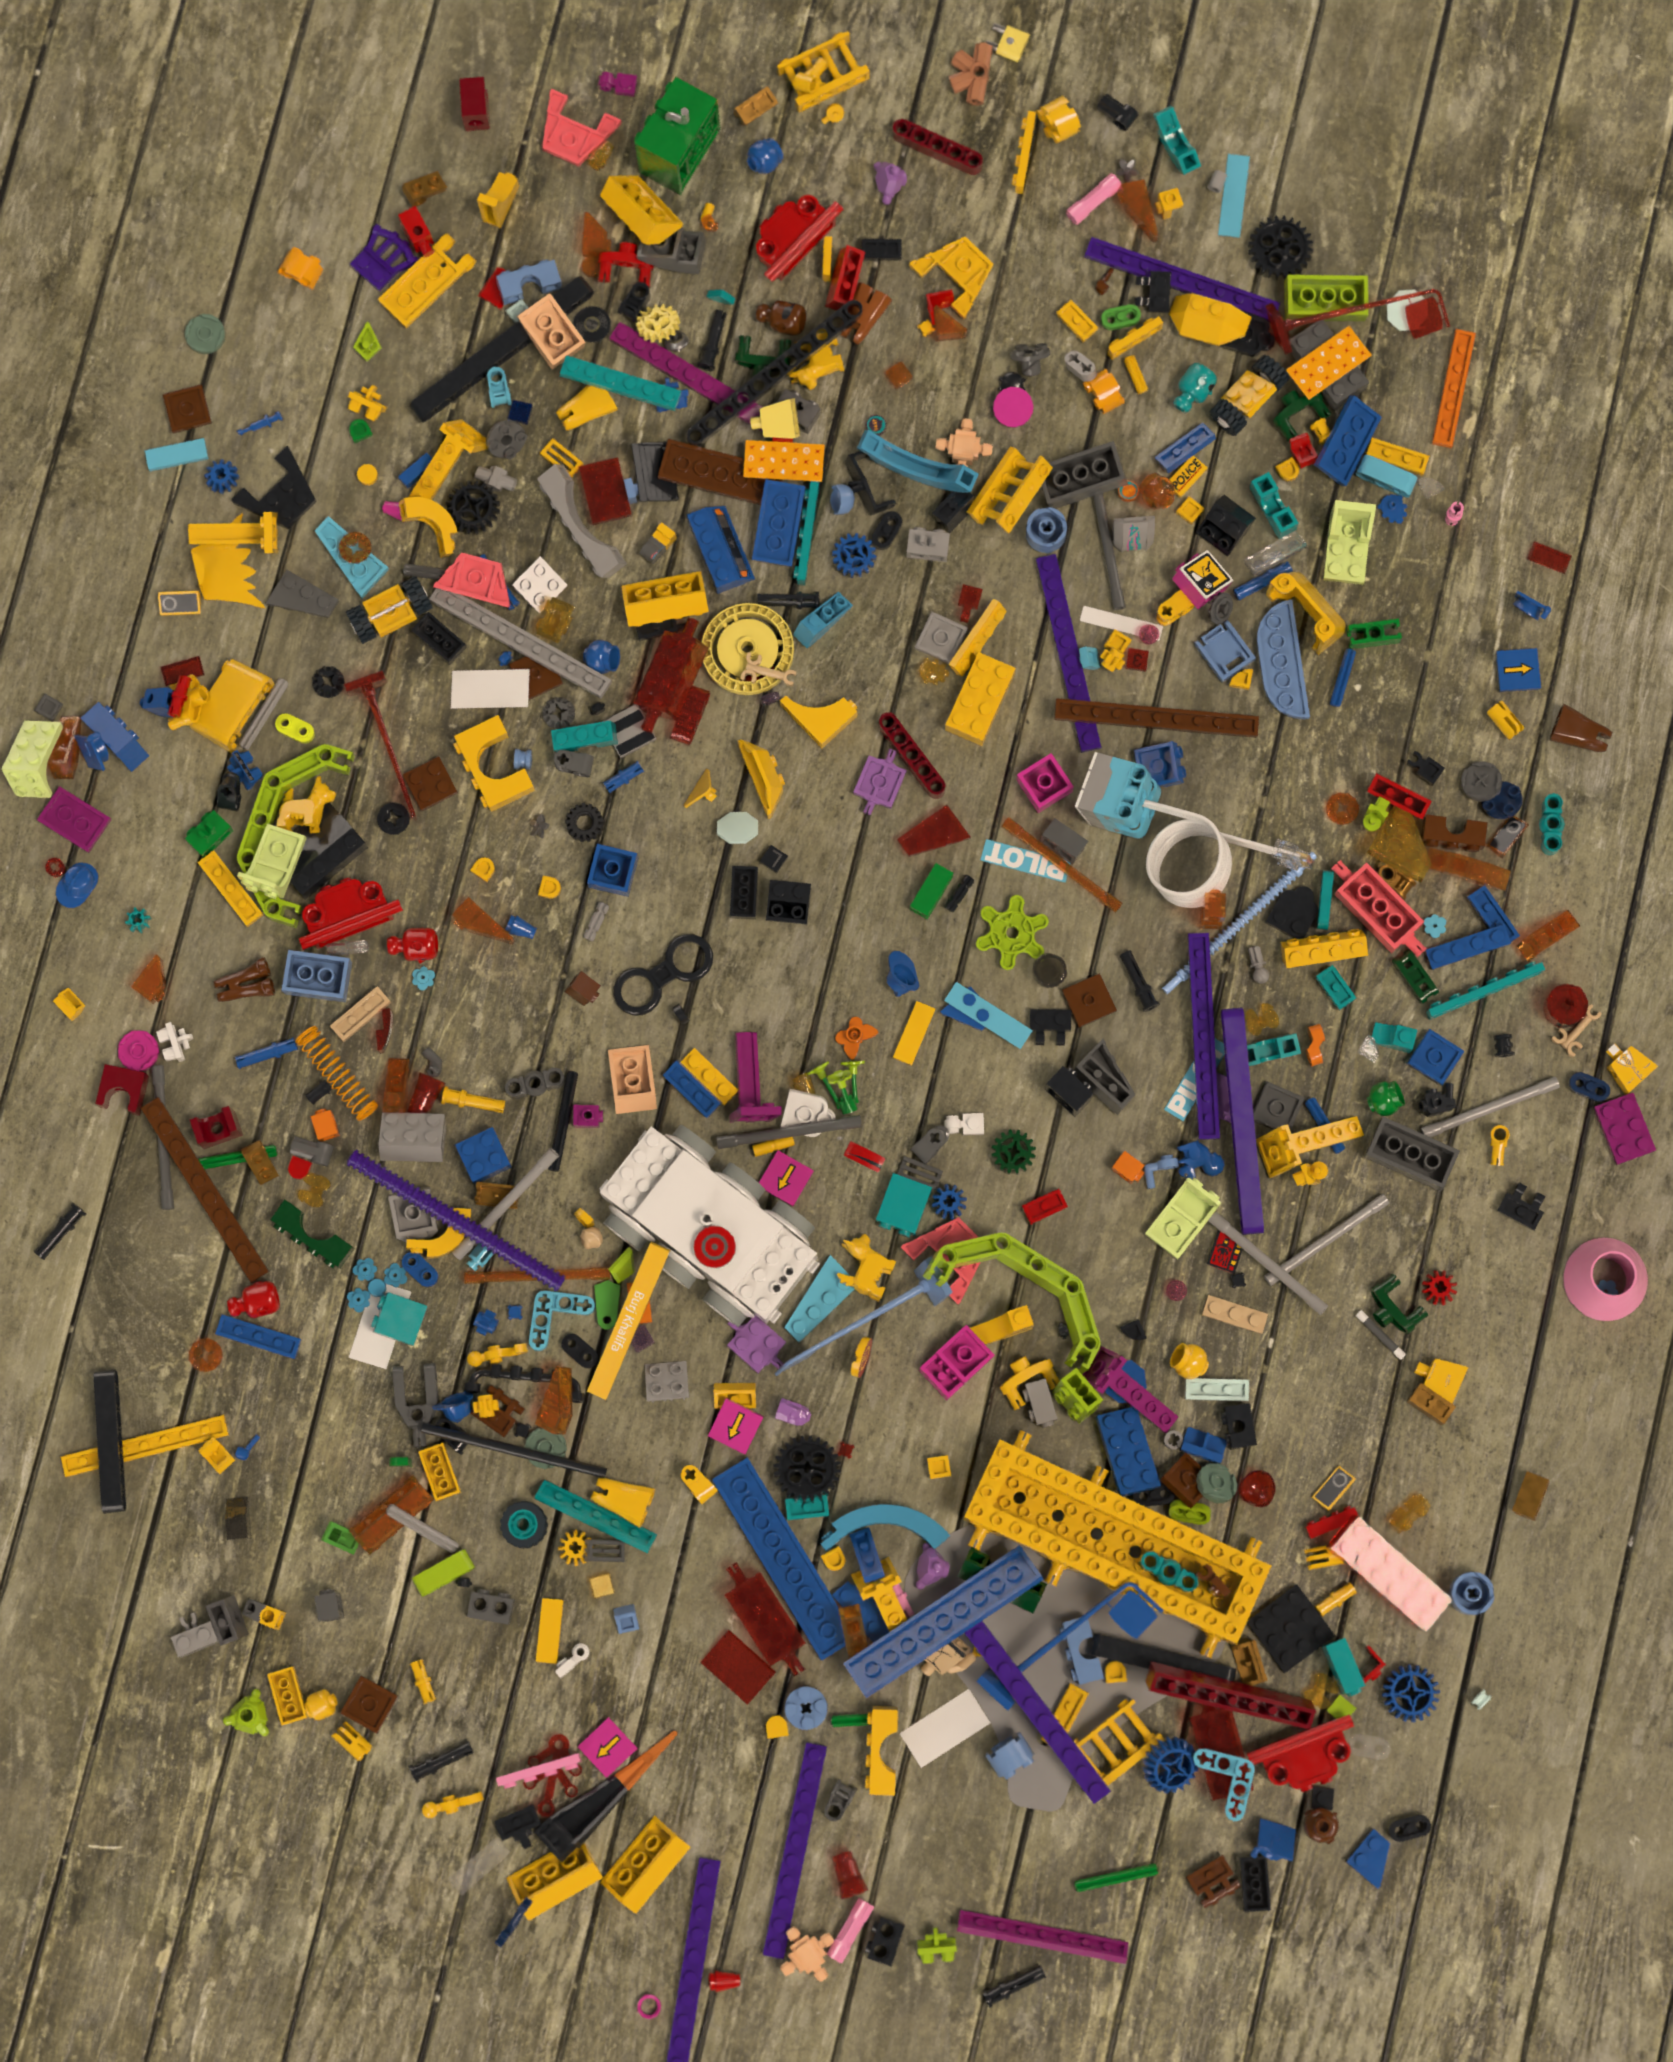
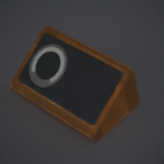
[1486,816,1529,859]

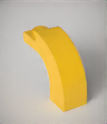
[399,497,457,558]
[406,1208,471,1259]

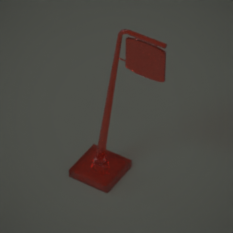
[1265,289,1450,355]

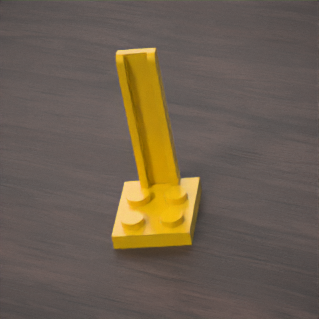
[409,419,488,500]
[188,512,278,554]
[1256,1116,1364,1179]
[851,1557,907,1632]

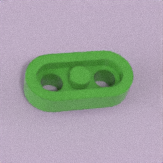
[1101,304,1141,330]

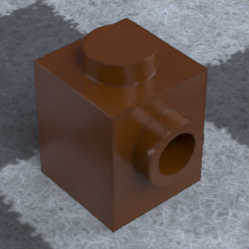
[564,971,601,1006]

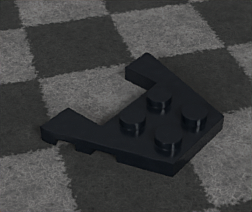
[231,446,317,529]

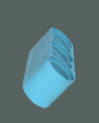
[1356,455,1418,498]

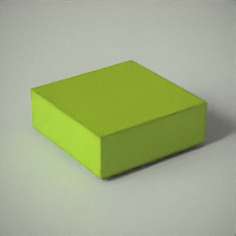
[1326,1694,1356,1719]

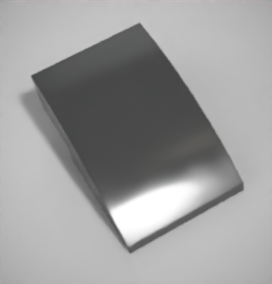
[637,226,706,274]

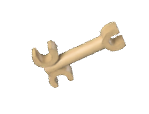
[741,652,797,687]
[1551,1005,1602,1058]

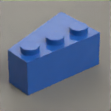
[81,702,149,772]

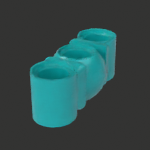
[1539,793,1565,856]
[1140,1552,1198,1592]

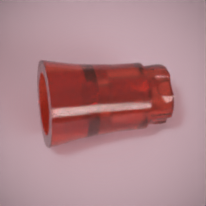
[407,1072,446,1114]
[832,1851,869,1900]

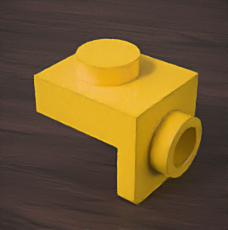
[1155,188,1183,220]
[198,1437,235,1474]

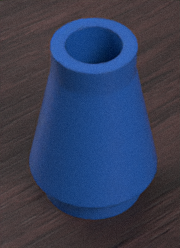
[505,915,537,939]

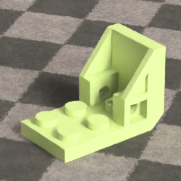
[1323,500,1376,585]

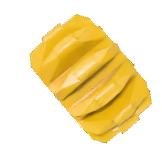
[558,1530,594,1566]

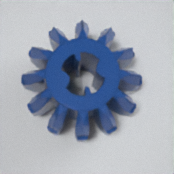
[204,459,239,494]
[932,1184,967,1220]

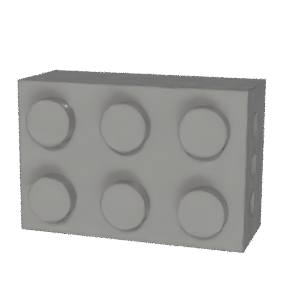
[378,1112,446,1162]

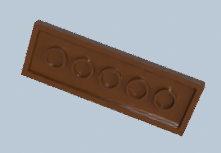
[658,439,783,505]

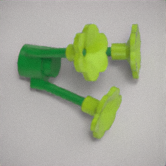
[807,1061,865,1114]

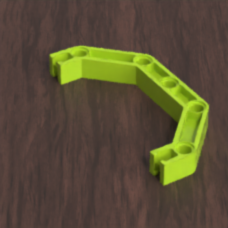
[237,744,355,928]
[923,1232,1101,1374]

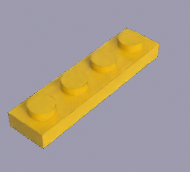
[1012,111,1036,194]
[948,599,1007,677]
[198,850,264,927]

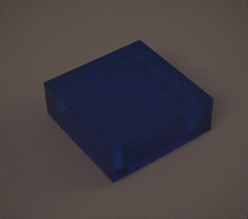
[508,400,533,425]

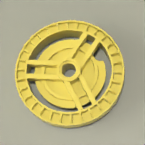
[701,603,794,695]

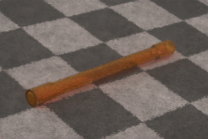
[1002,817,1123,913]
[464,1267,611,1284]

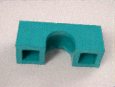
[1249,472,1299,539]
[551,720,618,752]
[1247,1033,1301,1066]

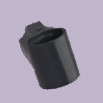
[1097,93,1139,131]

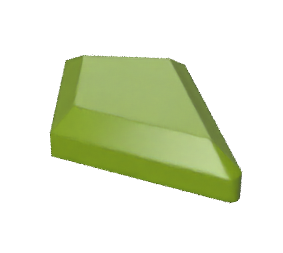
[353,322,382,362]
[608,1247,635,1284]

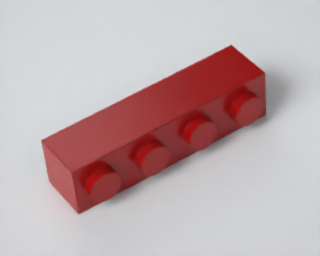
[1305,1506,1359,1539]

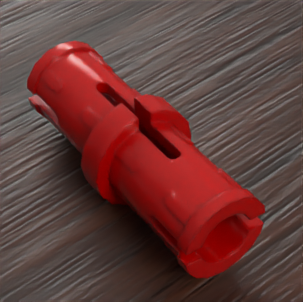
[167,675,192,718]

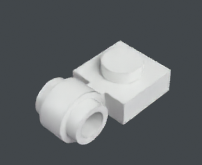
[944,1113,984,1135]
[555,1643,590,1678]

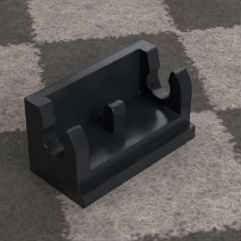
[932,491,975,533]

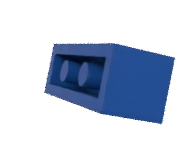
[398,453,432,489]

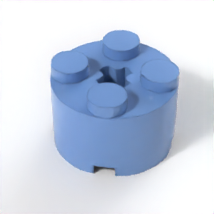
[1026,507,1067,554]
[1448,1572,1494,1615]
[785,1687,828,1730]
[985,1732,1034,1779]

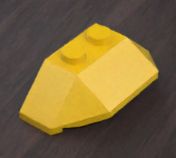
[1169,293,1252,346]
[737,739,785,819]

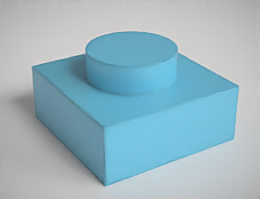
[1079,646,1100,670]

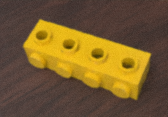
[1280,929,1368,968]

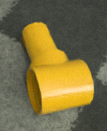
[793,58,828,94]
[1490,1124,1510,1166]

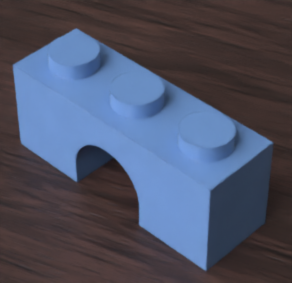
[497,260,561,305]
[1059,1618,1104,1685]

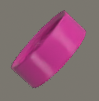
[637,1994,661,2019]

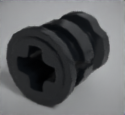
[1493,1034,1515,1058]

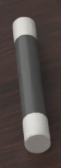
[1355,1310,1406,1360]

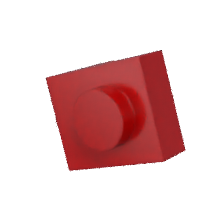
[1289,432,1318,469]

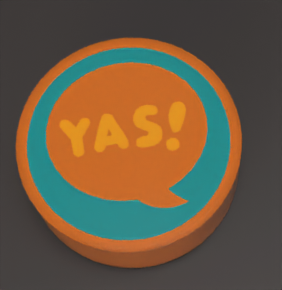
[1118,481,1139,502]

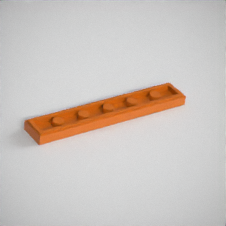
[1432,329,1476,448]

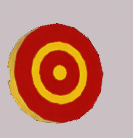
[851,1337,872,1378]

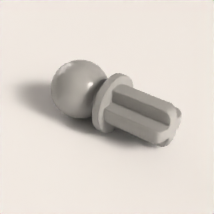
[1248,946,1269,984]

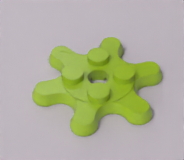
[976,895,1049,970]

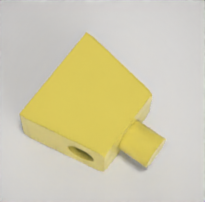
[751,398,800,438]

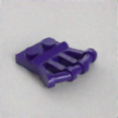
[350,224,418,292]

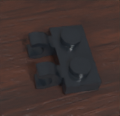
[1135,271,1171,313]
[1030,1009,1071,1046]
[1497,1183,1546,1231]

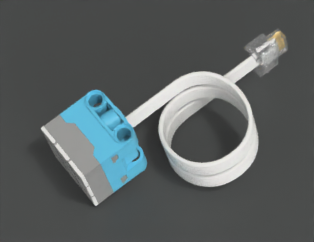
[1075,752,1315,908]

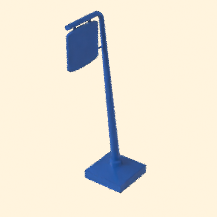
[977,1582,1164,1711]

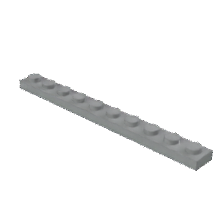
[429,588,612,699]

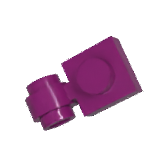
[598,72,637,97]

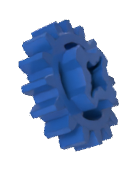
[832,533,876,578]

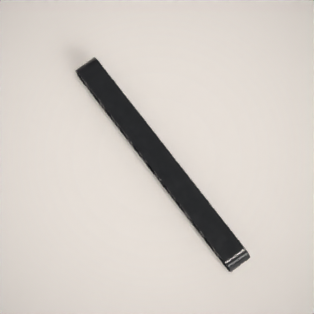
[409,276,594,423]
[687,300,863,447]

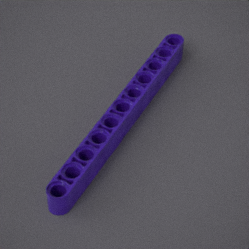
[1221,1007,1264,1235]

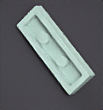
[1185,1378,1249,1401]

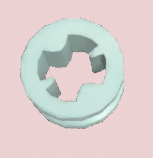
[1471,1689,1492,1710]

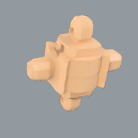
[936,418,993,467]
[780,1927,834,1982]

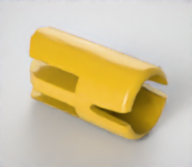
[1487,701,1524,740]
[1304,1543,1345,1570]
[331,1721,372,1761]

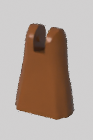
[840,282,892,345]

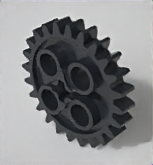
[1248,215,1314,280]
[773,1435,841,1504]

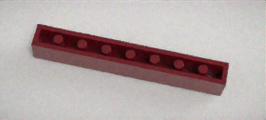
[1145,1662,1316,1730]

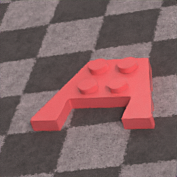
[542,89,622,166]
[901,1217,981,1305]

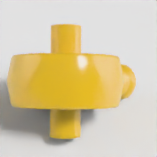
[821,103,845,124]

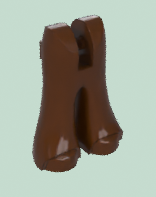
[213,957,275,1002]

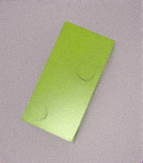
[1284,275,1369,322]

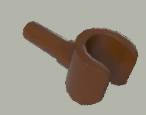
[1095,268,1114,295]

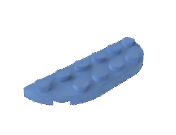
[1257,599,1310,719]

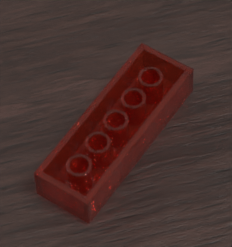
[1326,1515,1453,1632]

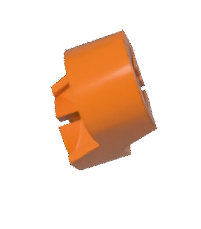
[1306,1024,1325,1067]

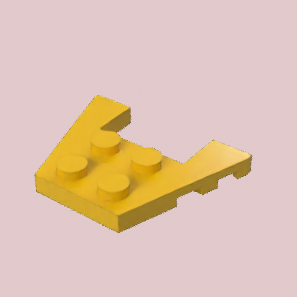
[909,236,993,319]

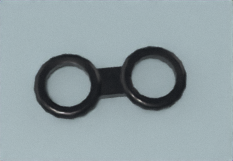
[613,934,713,1016]

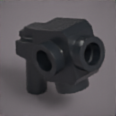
[1418,1083,1456,1117]

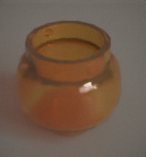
[1139,473,1175,510]

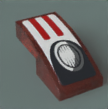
[376,1008,393,1054]

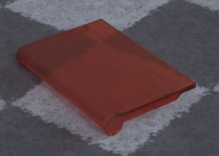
[700,1630,776,1705]

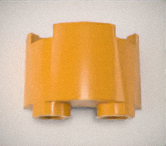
[277,247,324,290]
[1083,368,1125,414]

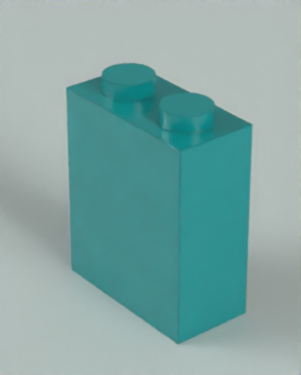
[876,1173,932,1238]
[1322,1638,1365,1696]

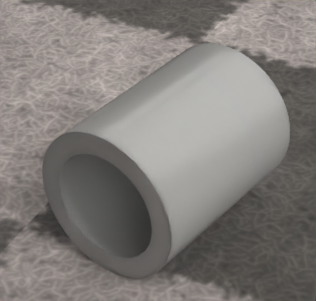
[1208,170,1227,193]

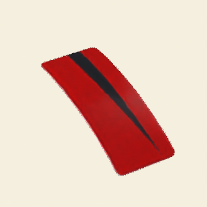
[844,1141,885,1173]

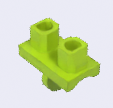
[1363,797,1390,832]
[917,1927,957,1964]

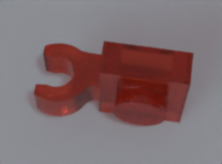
[958,584,983,623]

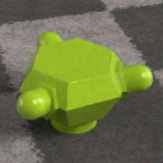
[223,1689,269,1736]

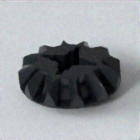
[312,666,345,698]
[377,803,410,835]

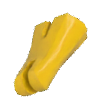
[555,385,618,431]
[590,1477,655,1528]

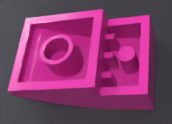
[918,1325,995,1401]

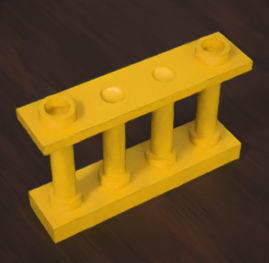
[777,31,870,113]
[967,446,1053,533]
[1073,1698,1165,1786]

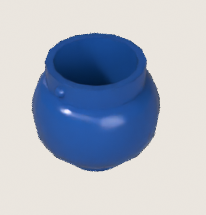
[747,138,783,174]
[583,640,620,674]

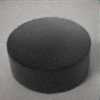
[673,1003,690,1024]

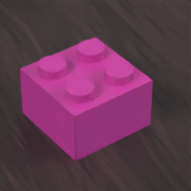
[1016,753,1074,814]

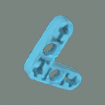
[529,1291,595,1351]
[1193,1749,1254,1821]

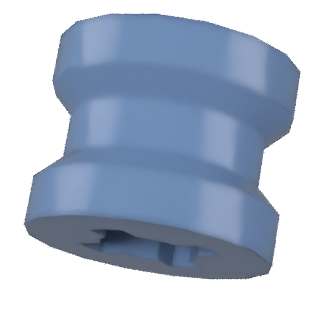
[514,749,532,770]

